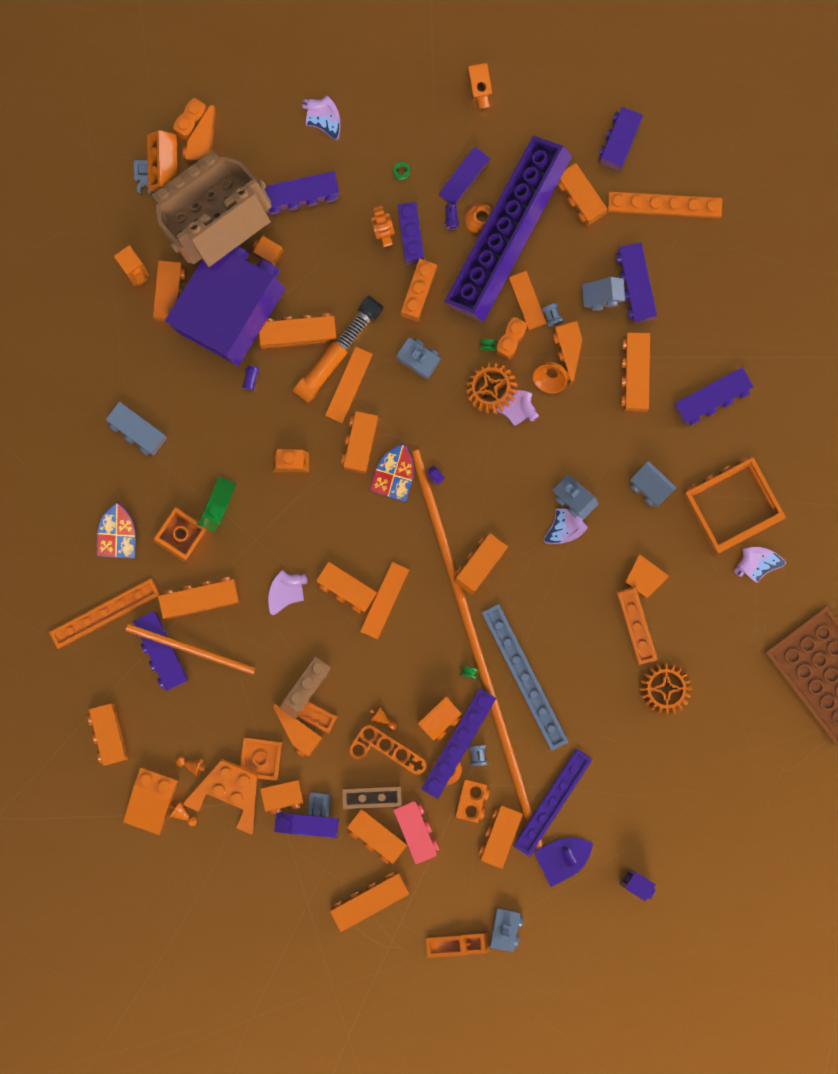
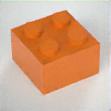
[153,507,207,562]

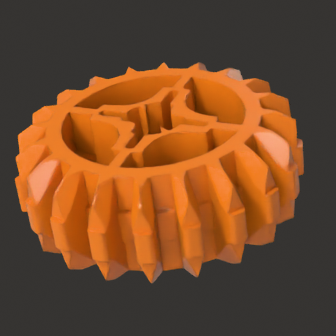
[466,363,518,414]
[639,663,692,715]

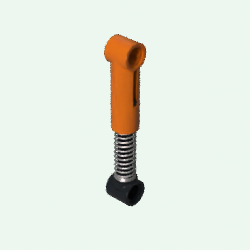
[293,295,384,403]

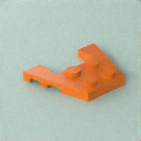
[183,759,258,835]

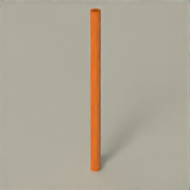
[125,624,255,675]

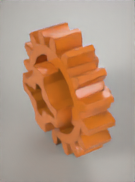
[370,205,395,247]

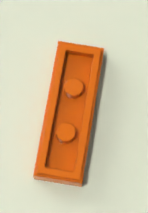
[508,271,546,331]

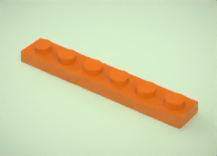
[608,192,722,218]

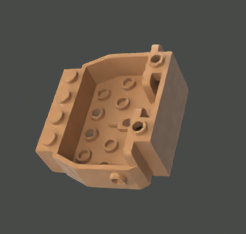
[152,150,271,267]

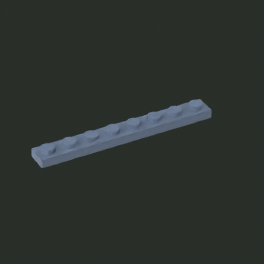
[482,604,568,751]

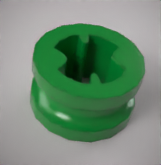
[393,162,410,181]
[479,339,497,351]
[460,666,478,679]

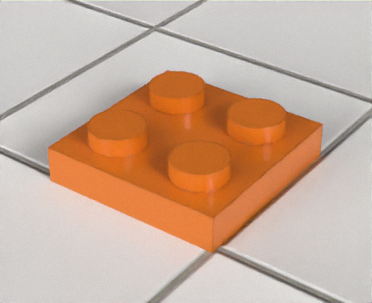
[240,738,283,781]

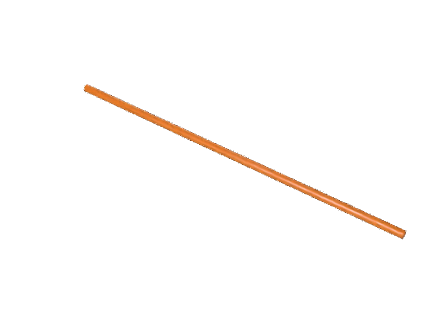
[410,450,544,875]

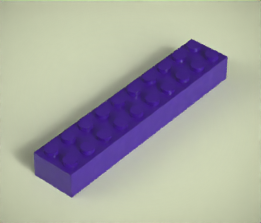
[444,136,572,322]

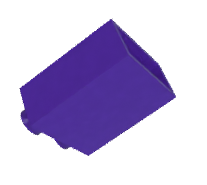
[165,246,285,366]

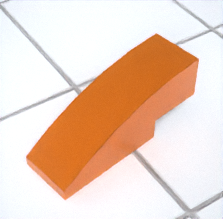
[426,932,490,958]

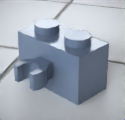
[582,277,625,311]
[396,338,441,380]
[552,474,599,520]
[490,907,523,952]

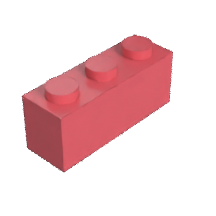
[394,801,439,864]

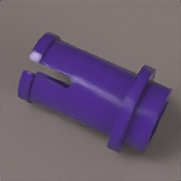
[445,204,460,230]
[242,365,260,391]

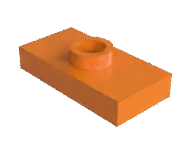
[297,702,338,734]

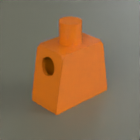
[466,63,492,110]
[273,449,310,473]
[624,555,669,599]

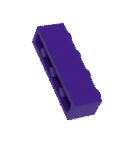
[265,171,340,215]
[615,243,657,324]
[673,367,753,426]
[133,611,189,691]

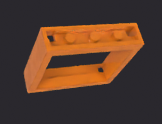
[683,457,786,555]

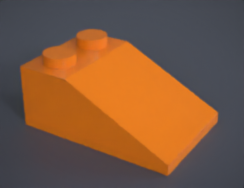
[418,697,461,741]
[123,767,179,835]

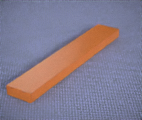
[49,578,160,649]

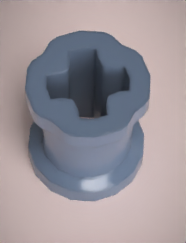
[541,303,564,327]
[469,745,488,766]

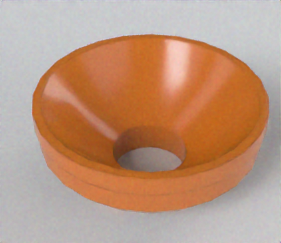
[464,202,494,236]
[533,362,568,394]

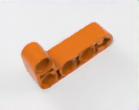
[350,725,426,774]

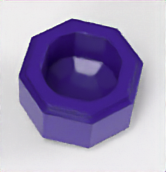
[427,466,444,485]

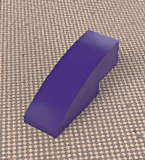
[439,147,490,205]

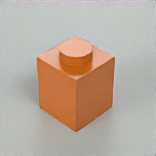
[252,236,283,266]

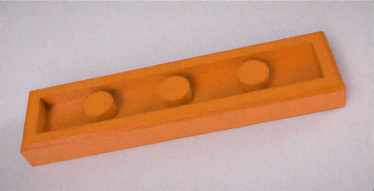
[325,347,373,424]
[360,562,409,640]
[617,586,658,665]

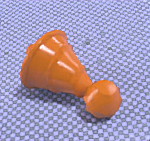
[370,706,397,731]
[175,756,205,777]
[169,801,197,827]

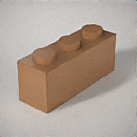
[280,657,331,719]
[342,786,402,809]

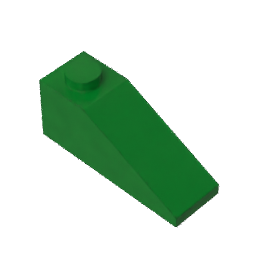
[197,476,236,533]

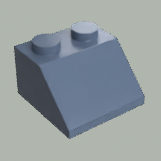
[629,461,676,508]

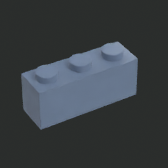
[106,402,167,456]

